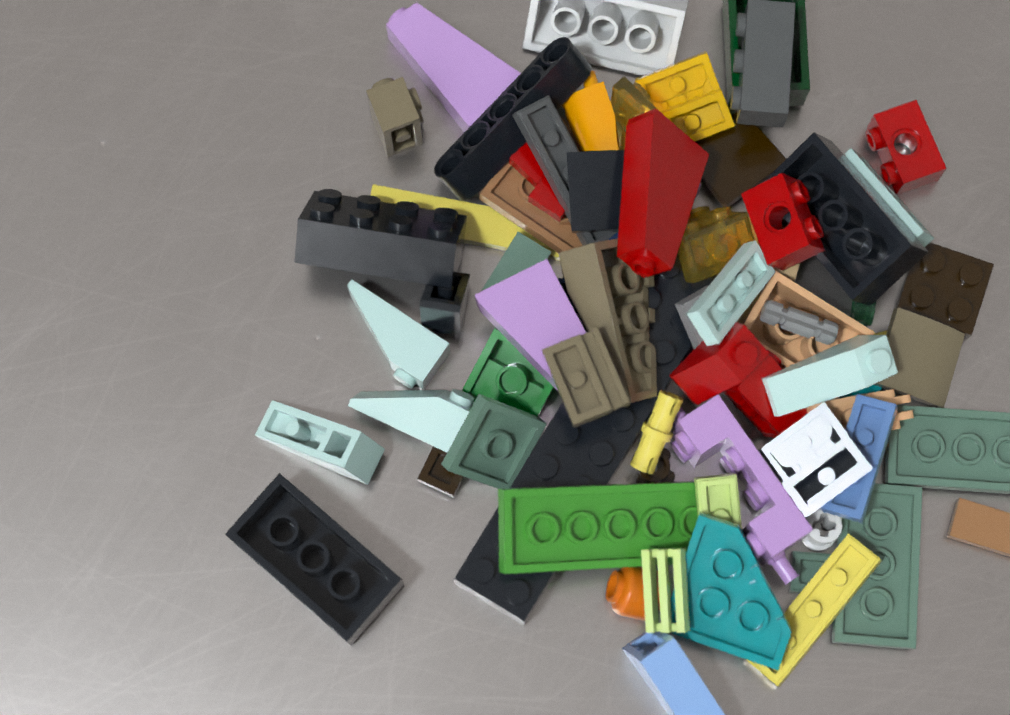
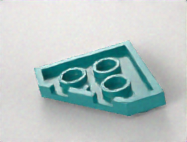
[670,512,792,670]

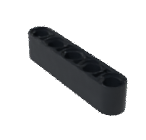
[434,37,591,201]

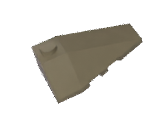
[558,239,657,403]

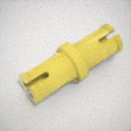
[630,390,684,474]

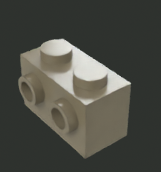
[366,77,424,158]

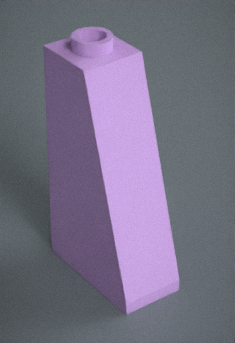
[386,2,521,132]
[475,259,586,391]

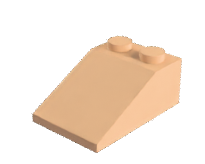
[737,270,875,399]

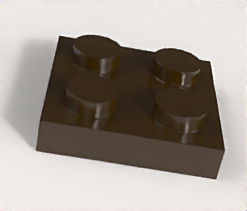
[896,242,994,339]

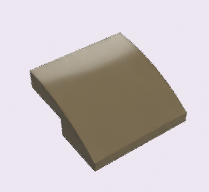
[873,308,965,408]

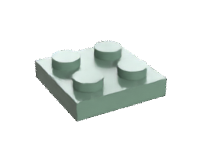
[441,394,547,489]

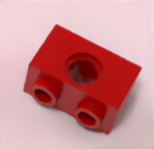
[866,99,947,195]
[741,173,825,271]

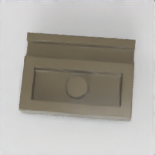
[542,327,630,428]

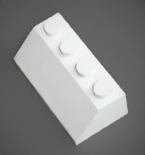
[522,0,688,76]

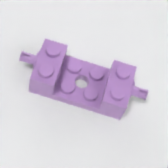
[671,394,813,585]

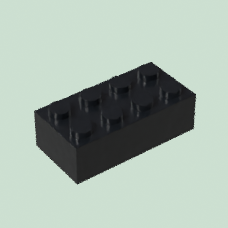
[762,132,928,306]
[294,189,467,288]
[225,473,404,645]

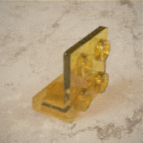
[678,206,755,283]

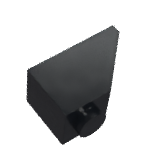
[420,272,470,334]

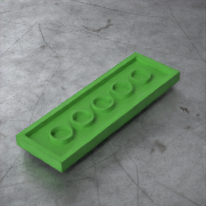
[498,481,698,574]

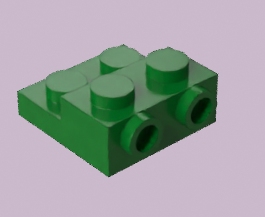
[462,327,555,417]

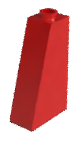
[617,108,709,278]

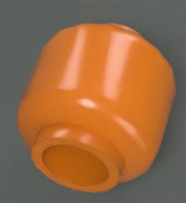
[606,566,660,621]

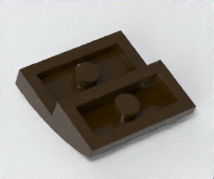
[696,111,786,209]

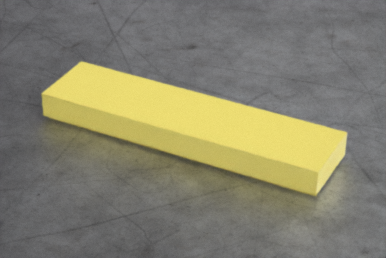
[746,533,882,687]

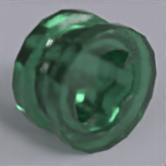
[850,300,876,327]

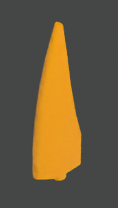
[562,71,620,152]

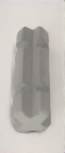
[760,300,839,345]

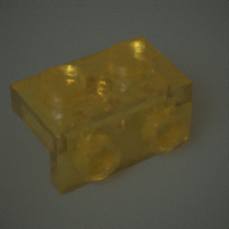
[611,76,657,150]

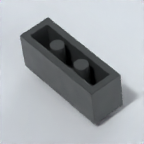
[730,0,795,128]

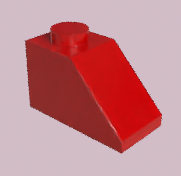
[669,322,770,405]

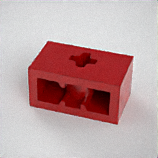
[723,349,807,438]

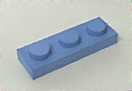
[821,394,898,523]

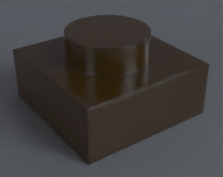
[417,446,464,498]

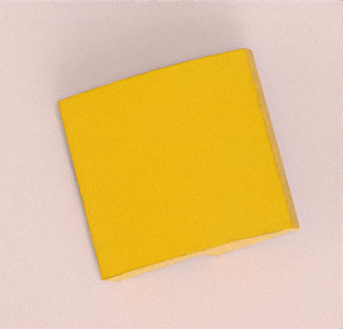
[634,51,735,142]

